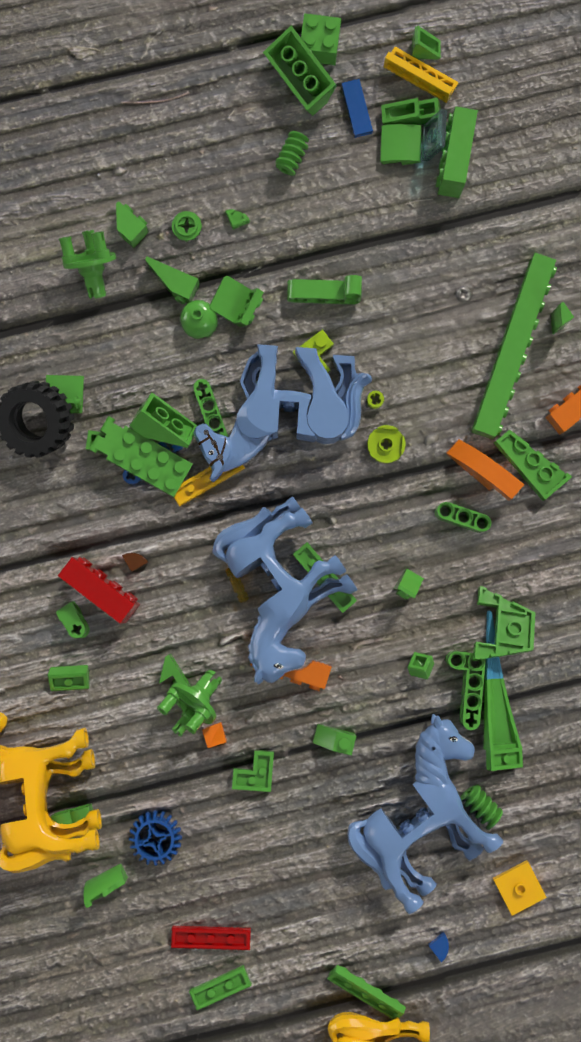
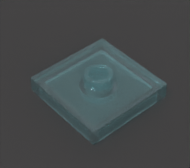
[422,109,447,162]

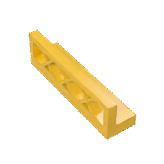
[383,47,459,103]

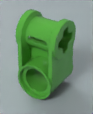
[56,601,90,638]

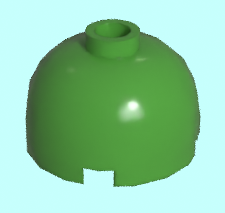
[180,300,218,339]

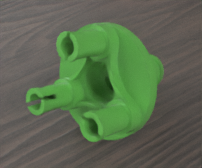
[59,230,116,299]
[157,670,222,737]

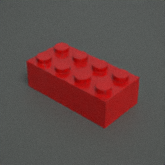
[58,557,140,624]

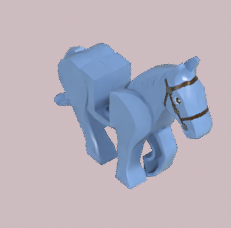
[194,344,372,482]

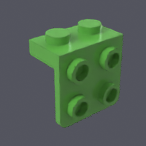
[209,276,264,327]

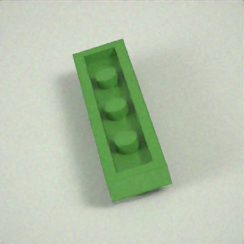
[293,542,357,613]
[327,965,406,1019]

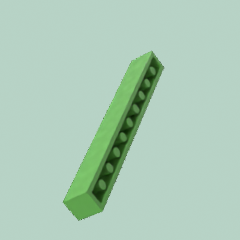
[471,253,557,439]

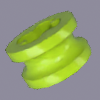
[367,391,384,409]

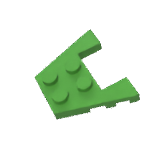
[473,586,535,661]

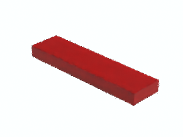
[171,926,251,950]

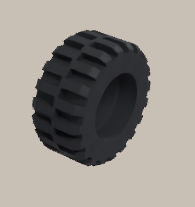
[0,381,74,458]

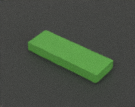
[189,965,252,1011]

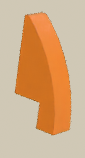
[446,439,524,501]

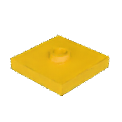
[493,860,547,916]

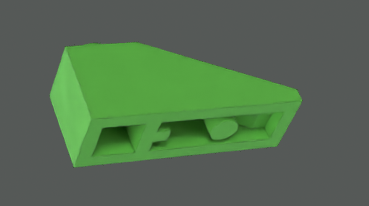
[145,256,200,304]

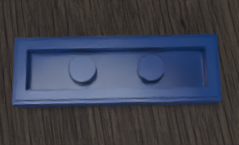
[341,79,373,138]

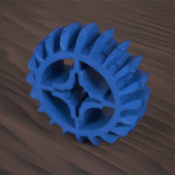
[129,810,182,866]

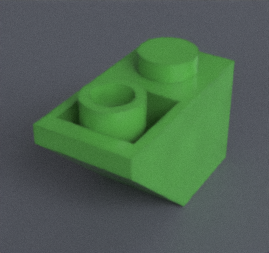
[116,201,149,248]
[393,569,424,600]

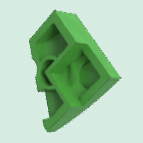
[84,863,128,908]

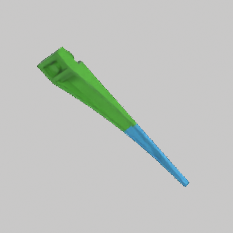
[483,611,523,771]

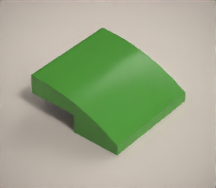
[381,124,422,165]

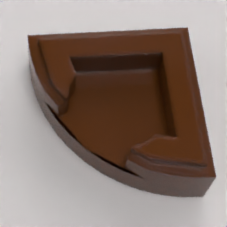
[122,553,149,572]

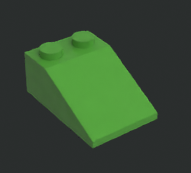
[129,393,197,448]

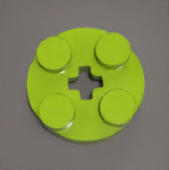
[367,425,406,464]

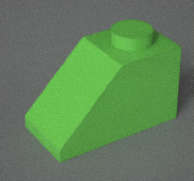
[313,724,356,756]

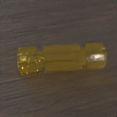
[225,568,249,603]

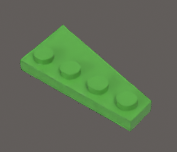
[494,430,572,501]

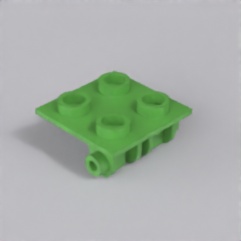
[46,375,84,413]

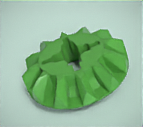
[172,211,202,242]

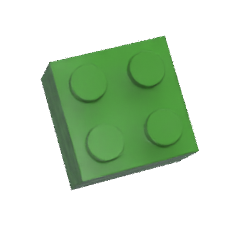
[301,13,341,65]

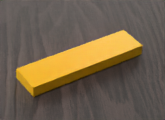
[174,465,245,507]

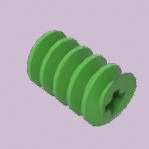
[275,131,309,176]
[460,785,503,830]

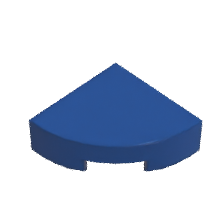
[428,932,449,962]

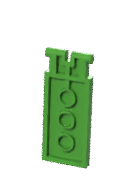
[89,416,193,498]

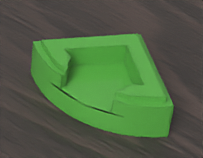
[225,209,250,230]

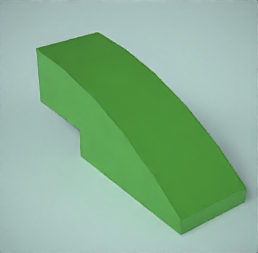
[381,97,441,125]

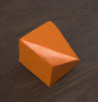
[202,722,227,748]

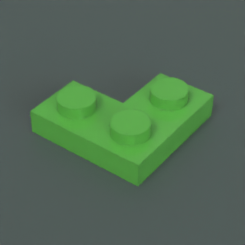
[232,750,274,792]

